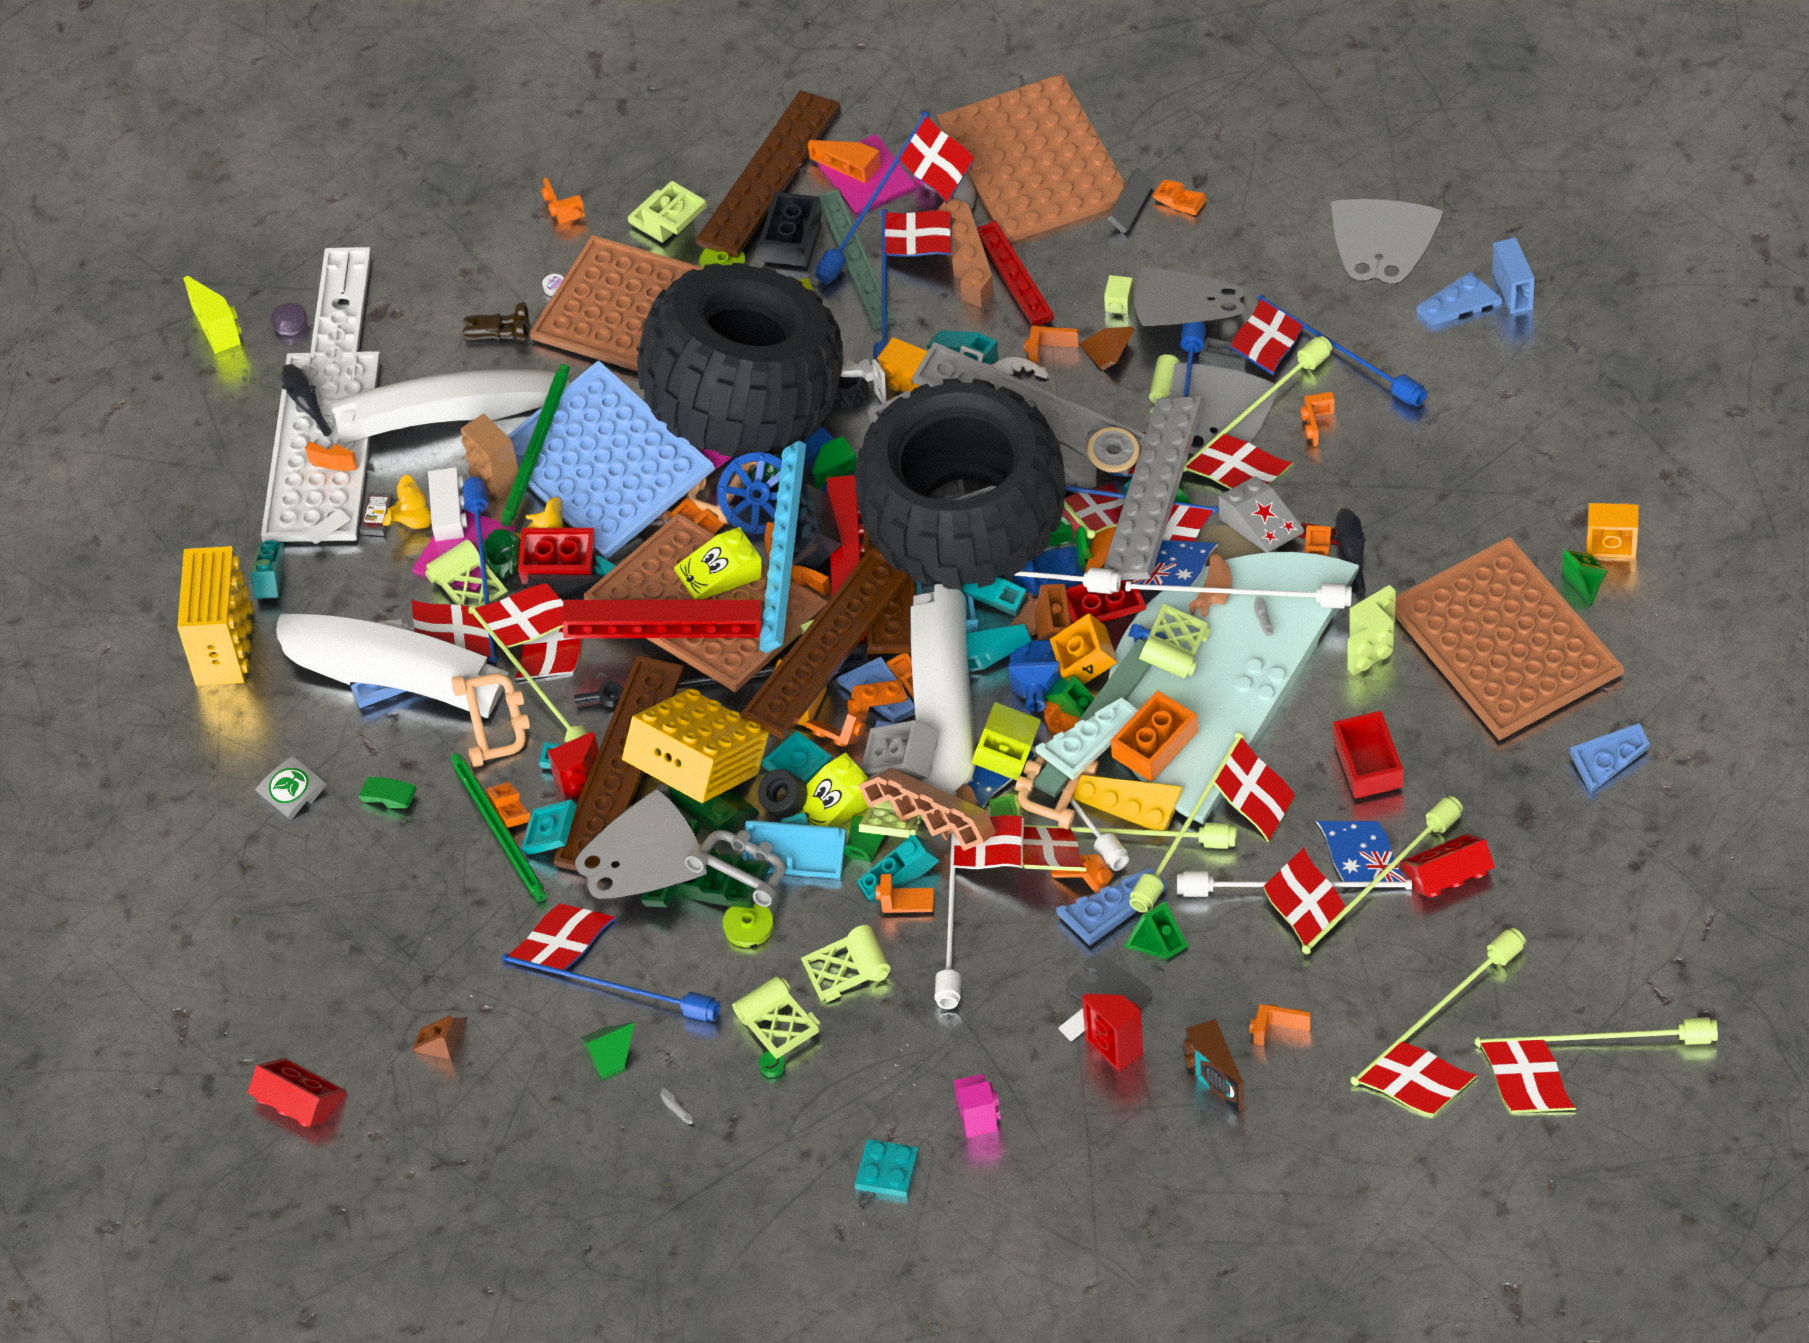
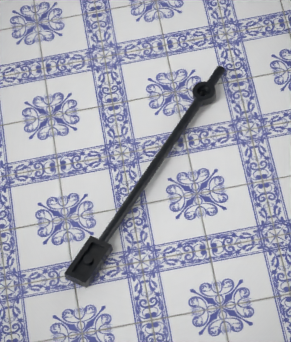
[574,643,868,707]

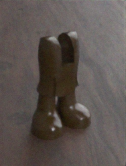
[462,302,529,342]

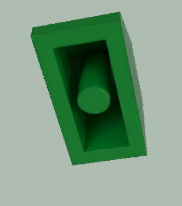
[812,436,857,489]
[1045,676,1095,718]

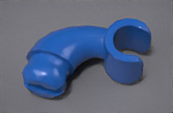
[1128,624,1168,643]

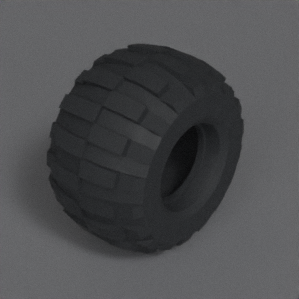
[637,262,843,457]
[855,378,1066,590]

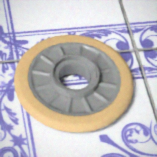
[1087,427,1140,473]

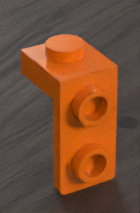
[541,178,585,224]
[1024,326,1079,363]
[1300,392,1334,447]
[847,680,907,723]
[805,712,867,747]
[1050,854,1114,894]
[876,874,934,913]
[1249,1004,1311,1046]

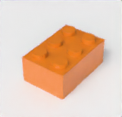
[1110,690,1199,782]

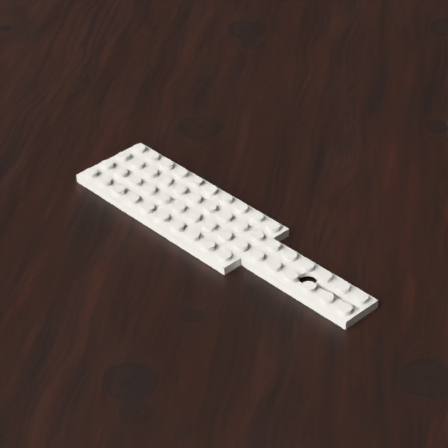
[261,247,381,542]

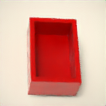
[1333,711,1404,799]

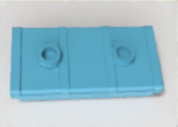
[742,820,847,880]

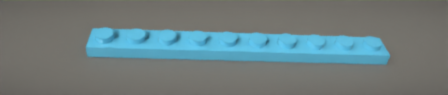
[759,441,806,654]

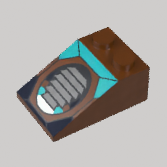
[1183,1019,1244,1112]

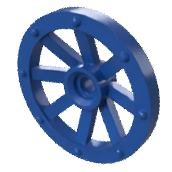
[717,452,782,535]

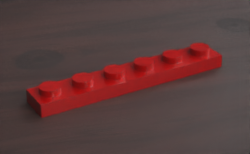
[977,220,1054,326]

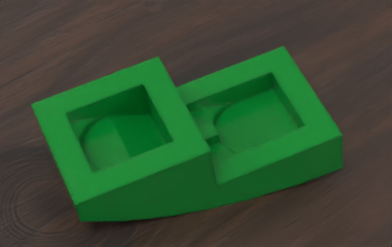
[1074,526,1094,571]
[359,777,417,808]

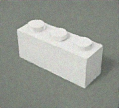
[428,467,468,541]

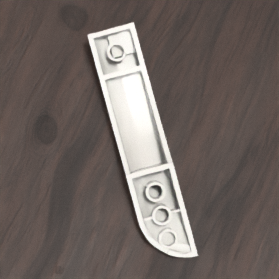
[331,369,570,444]
[911,584,976,796]
[276,614,509,718]

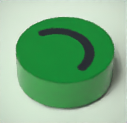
[759,1051,786,1078]

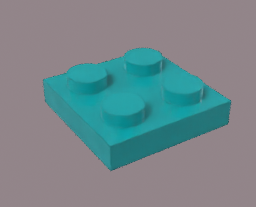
[762,730,833,785]
[521,799,577,855]
[855,1139,919,1198]

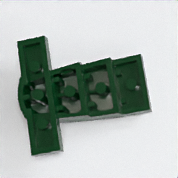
[641,819,770,908]

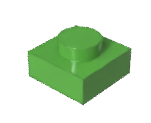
[989,795,1018,816]

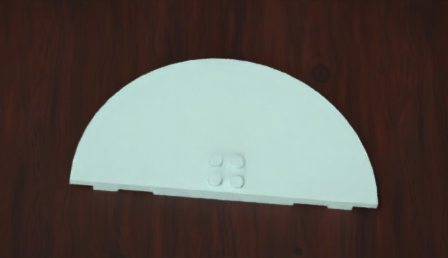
[1108,552,1359,824]

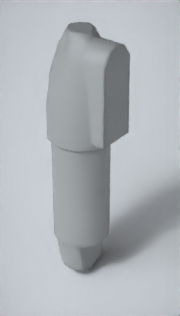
[1254,597,1273,636]
[660,1088,694,1125]

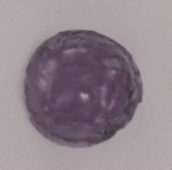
[270,303,307,336]

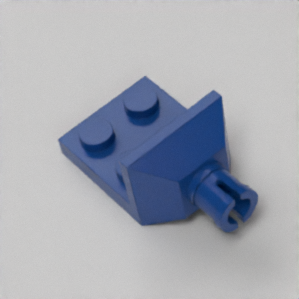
[998,546,1083,596]
[1009,640,1060,712]

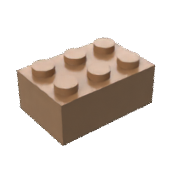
[461,413,518,500]

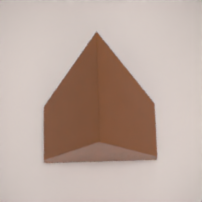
[1079,326,1135,370]
[412,1016,467,1059]

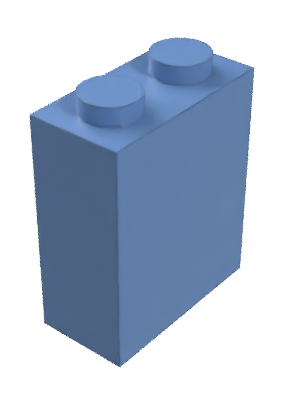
[1492,237,1534,314]

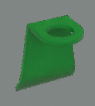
[844,815,885,863]

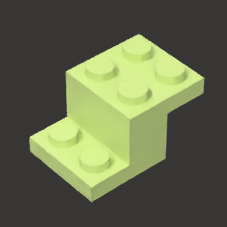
[628,181,707,243]
[1348,585,1396,676]

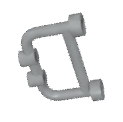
[685,830,786,907]

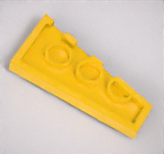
[1073,775,1184,831]

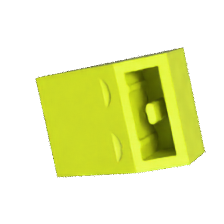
[971,702,1041,781]

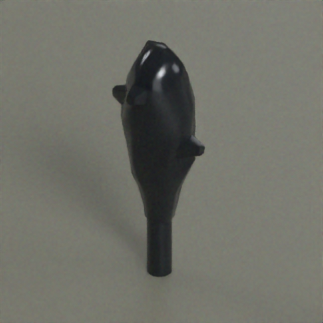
[281,364,332,436]
[1333,508,1366,594]

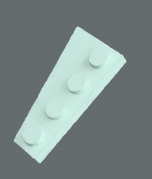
[1036,697,1138,780]

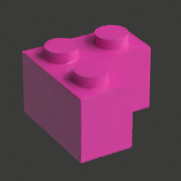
[954,1074,1001,1138]

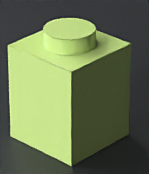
[1104,275,1133,314]

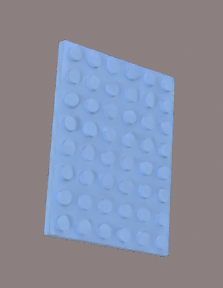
[507,360,715,560]

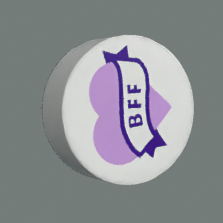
[542,274,564,296]

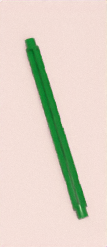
[500,364,570,527]
[450,753,547,902]

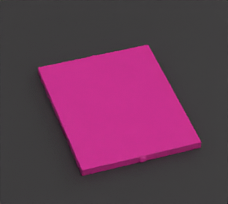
[817,134,916,215]
[412,510,516,593]

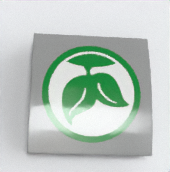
[255,756,327,820]

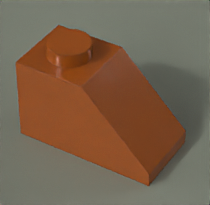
[1034,584,1071,640]

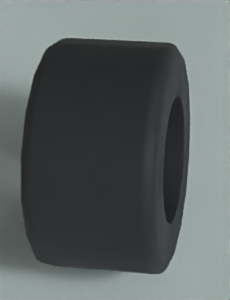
[758,769,808,818]

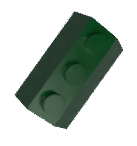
[668,785,759,844]

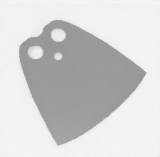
[1331,199,1443,283]
[1134,267,1245,326]
[1168,363,1279,454]
[575,789,707,899]

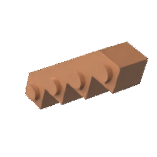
[937,197,994,309]
[858,768,996,851]

